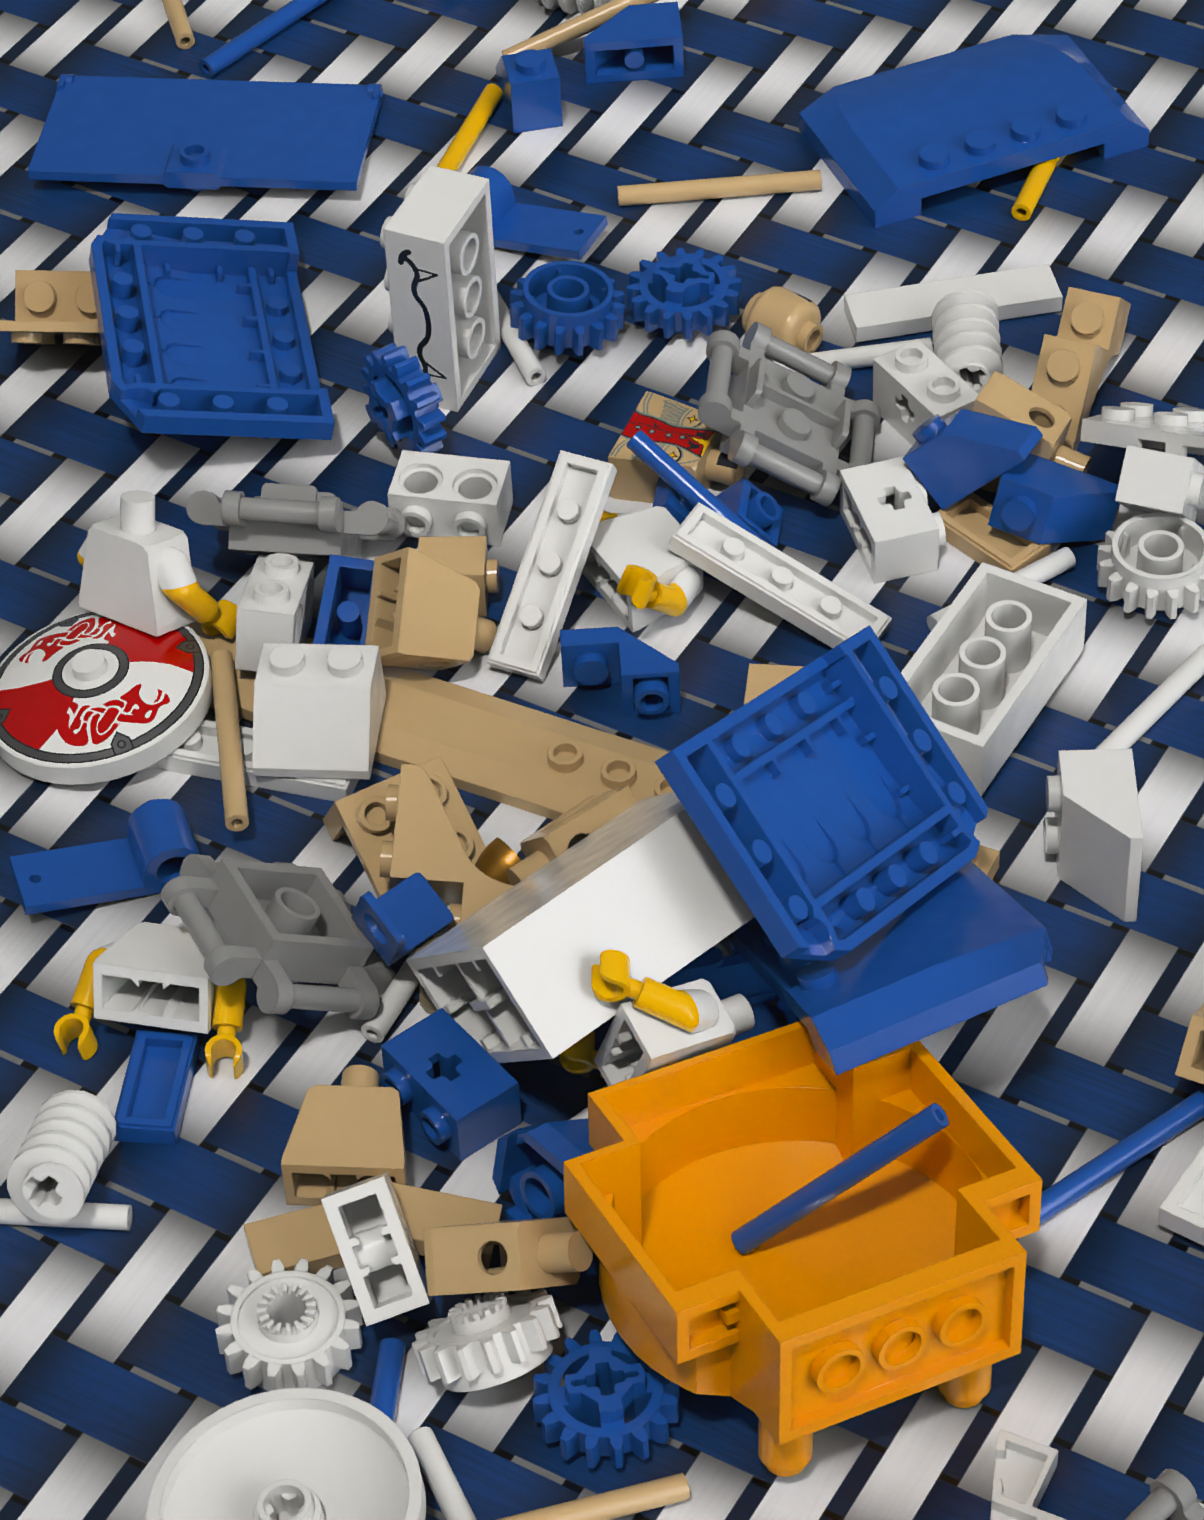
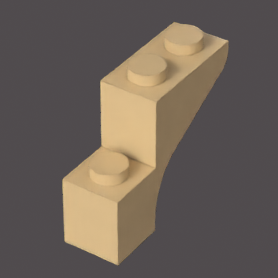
[1031,287,1131,451]
[380,764,513,931]

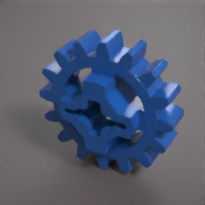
[627,247,741,340]
[361,343,447,454]
[532,1329,680,1469]

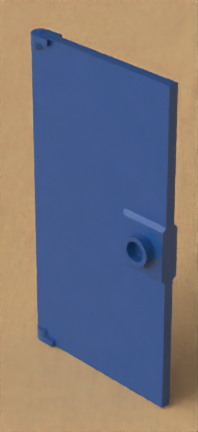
[27,74,383,192]

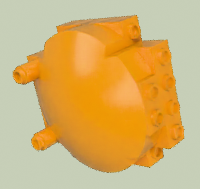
[563,1021,1042,1477]

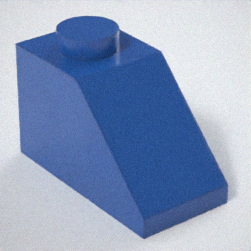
[583,2,684,84]
[495,48,563,133]
[902,409,1043,510]
[988,453,1120,544]
[313,554,374,645]

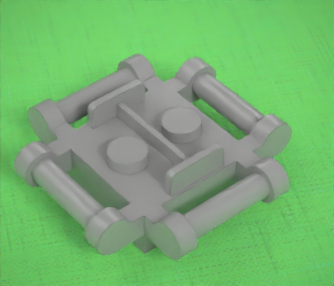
[698,321,881,507]
[186,483,407,560]
[160,854,396,1020]

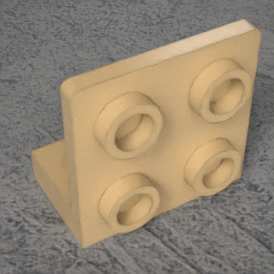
[0,270,101,346]
[323,756,486,897]

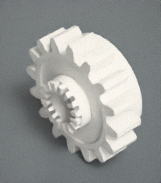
[1097,512,1204,619]
[215,1258,363,1391]
[412,1289,563,1392]

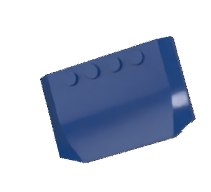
[799,34,1150,228]
[89,213,335,440]
[655,625,989,961]
[719,861,1053,1075]

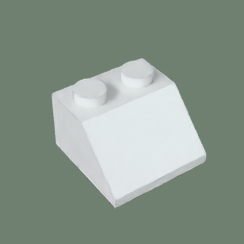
[252,643,386,780]
[1043,749,1143,922]

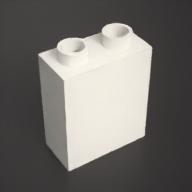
[406,792,755,1063]

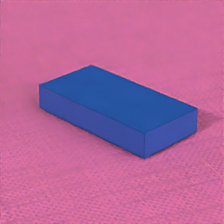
[114,1030,200,1145]

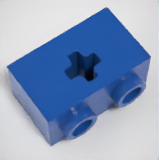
[380,1008,522,1161]

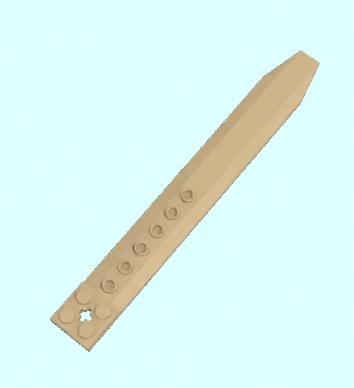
[188,621,1000,880]

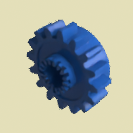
[509,261,625,356]

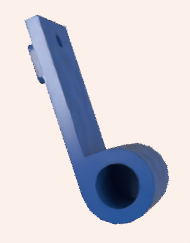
[468,166,608,260]
[9,799,201,915]

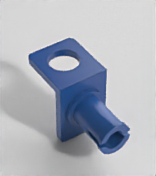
[351,873,454,967]

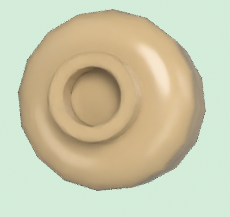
[742,286,824,353]

